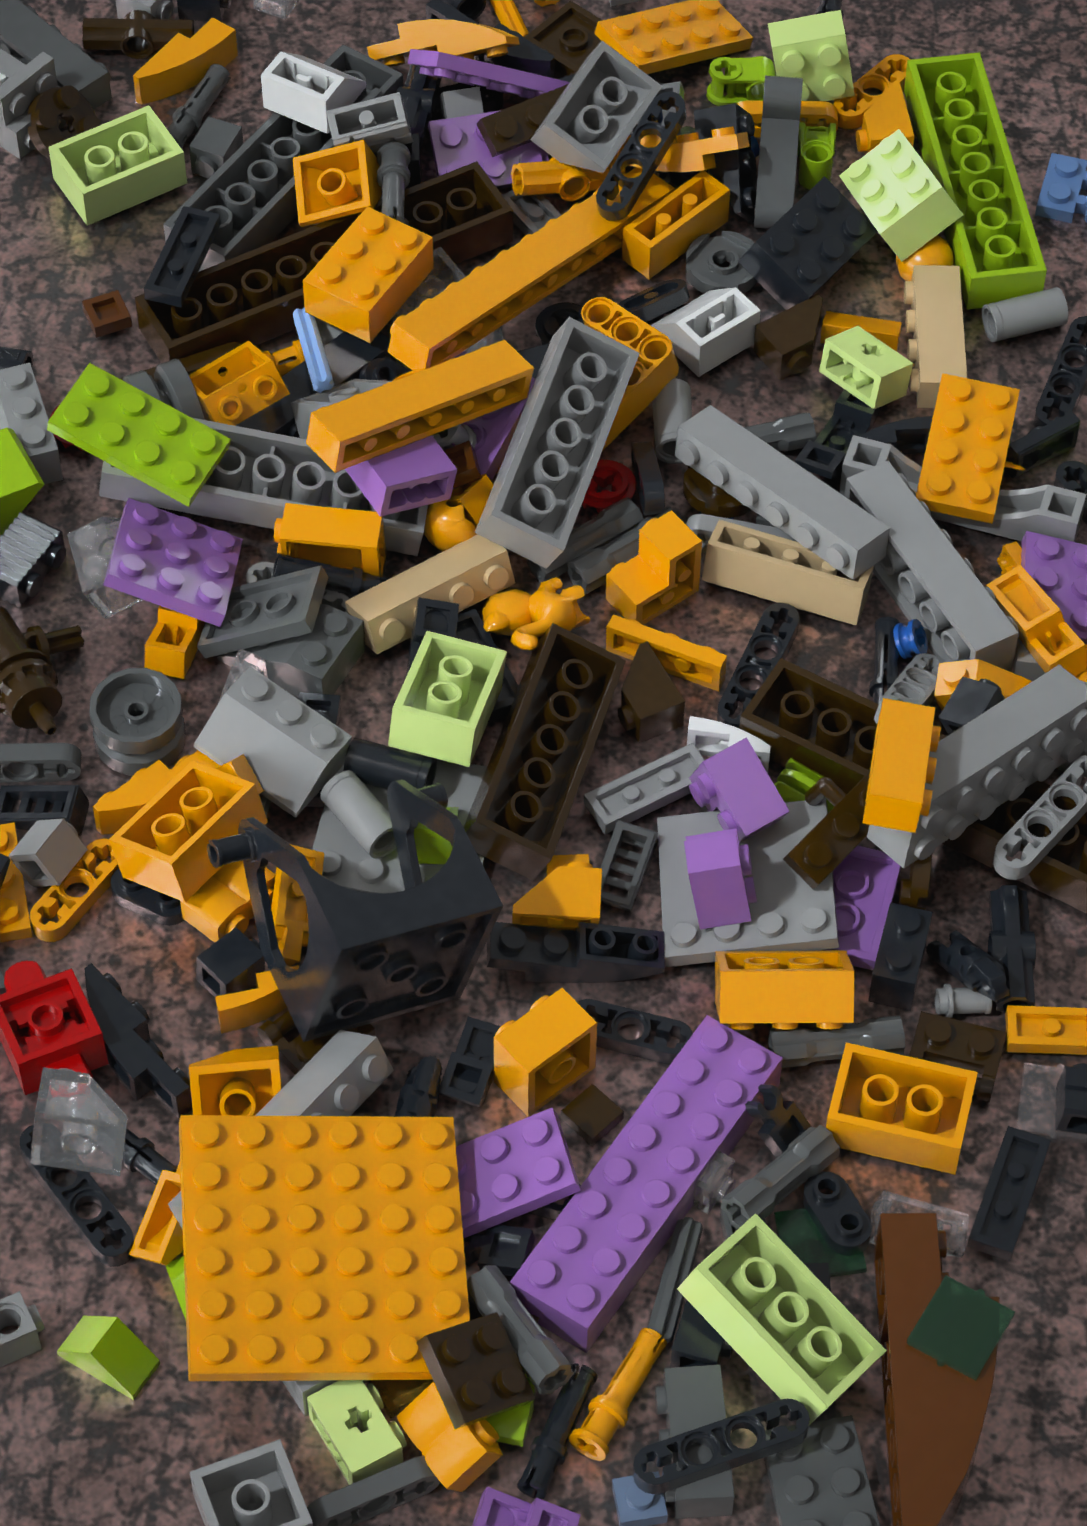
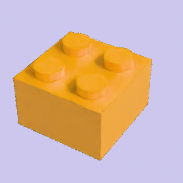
[494,988,597,1117]

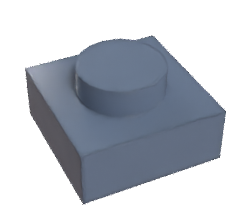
[612,1471,668,1526]

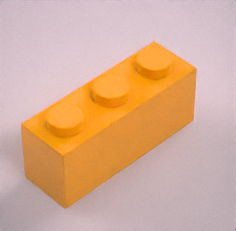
[622,170,730,279]
[862,698,941,833]

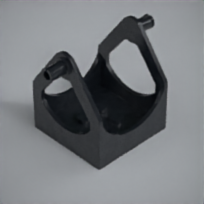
[207,780,503,1042]

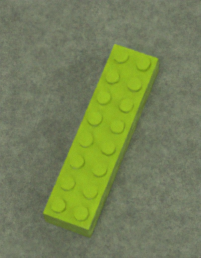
[904,52,1047,310]

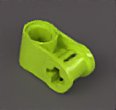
[706,56,776,106]
[797,122,836,190]

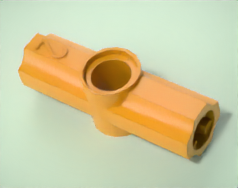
[511,157,626,201]

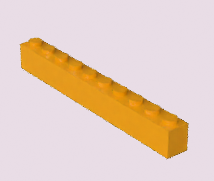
[388,167,675,370]

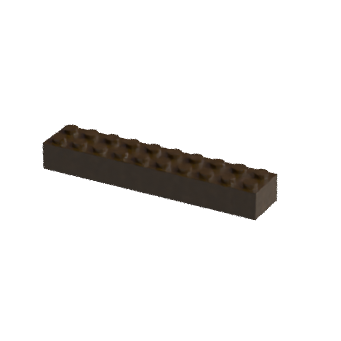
[135,161,513,363]
[739,658,1087,914]

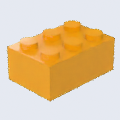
[303,206,434,343]
[109,760,268,902]
[715,950,854,1030]
[826,1042,978,1175]

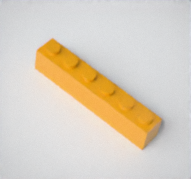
[306,340,534,473]

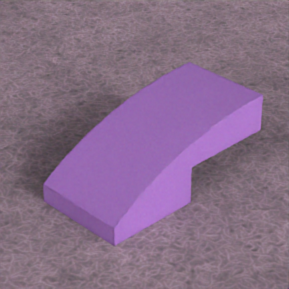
[472,1487,581,1526]

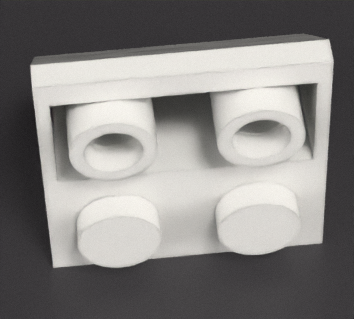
[261,51,366,134]
[651,287,761,377]

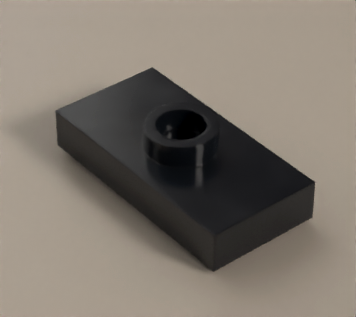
[1004,412,1080,478]

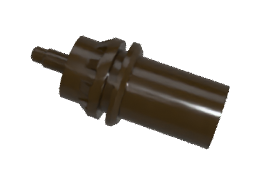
[0,606,84,735]

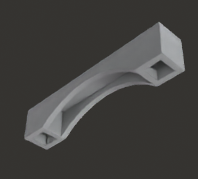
[839,435,1087,542]

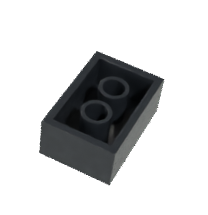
[738,176,877,310]

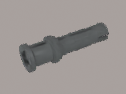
[377,142,410,224]

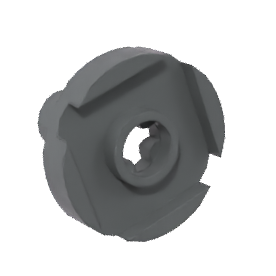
[686,231,758,293]

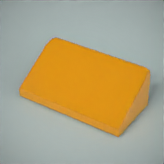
[820,311,902,352]

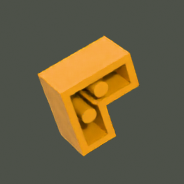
[606,510,702,625]

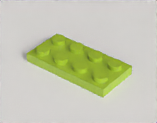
[47,363,231,507]

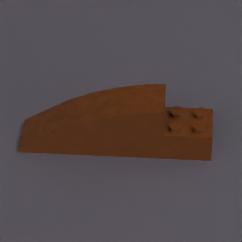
[873,1213,1000,1526]

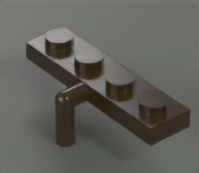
[477,84,568,160]
[783,771,870,890]

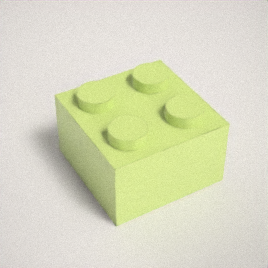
[768,10,855,101]

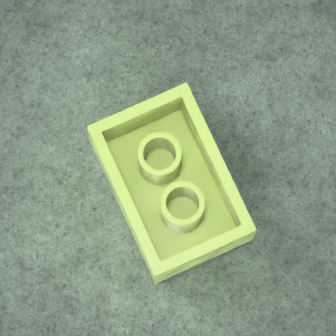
[49,105,187,226]
[839,129,963,262]
[388,631,507,767]

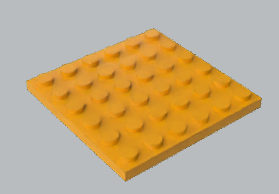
[179,1115,470,1381]

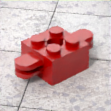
[0,960,109,1110]

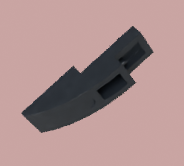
[426,0,555,79]
[487,922,665,983]
[84,963,193,1119]

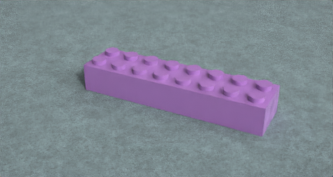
[510,1015,783,1353]

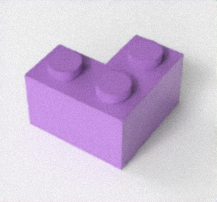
[689,737,790,843]
[684,828,757,930]

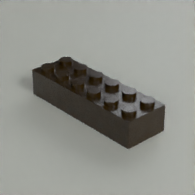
[463,623,626,881]

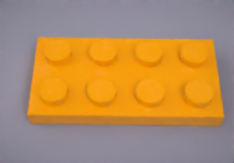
[594,0,754,74]
[916,373,1020,524]

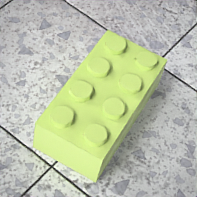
[677,1213,887,1425]

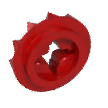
[582,460,636,513]

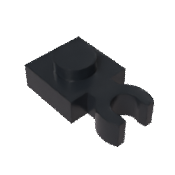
[745,1084,812,1158]
[463,1225,536,1276]

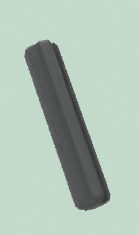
[648,1217,703,1343]

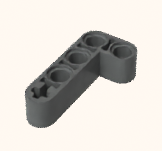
[754,75,803,229]

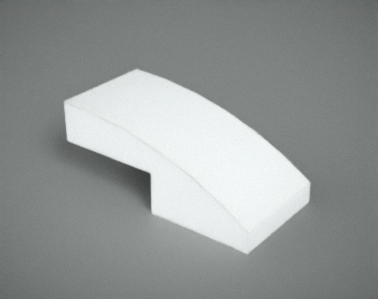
[687,716,771,773]

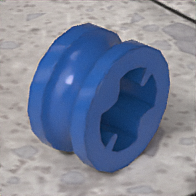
[893,619,928,659]

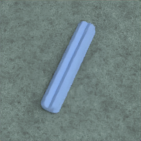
[292,307,334,393]

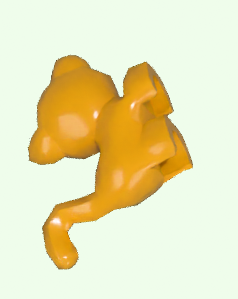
[482,577,590,650]

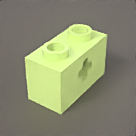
[819,326,913,409]
[307,1380,407,1485]

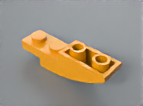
[367,19,520,67]
[613,126,749,172]
[93,750,220,835]

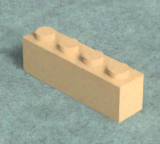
[904,265,967,408]
[702,519,874,626]
[345,534,515,654]

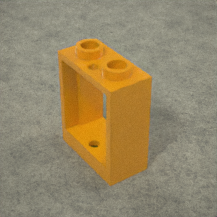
[189,341,290,426]
[274,503,386,577]

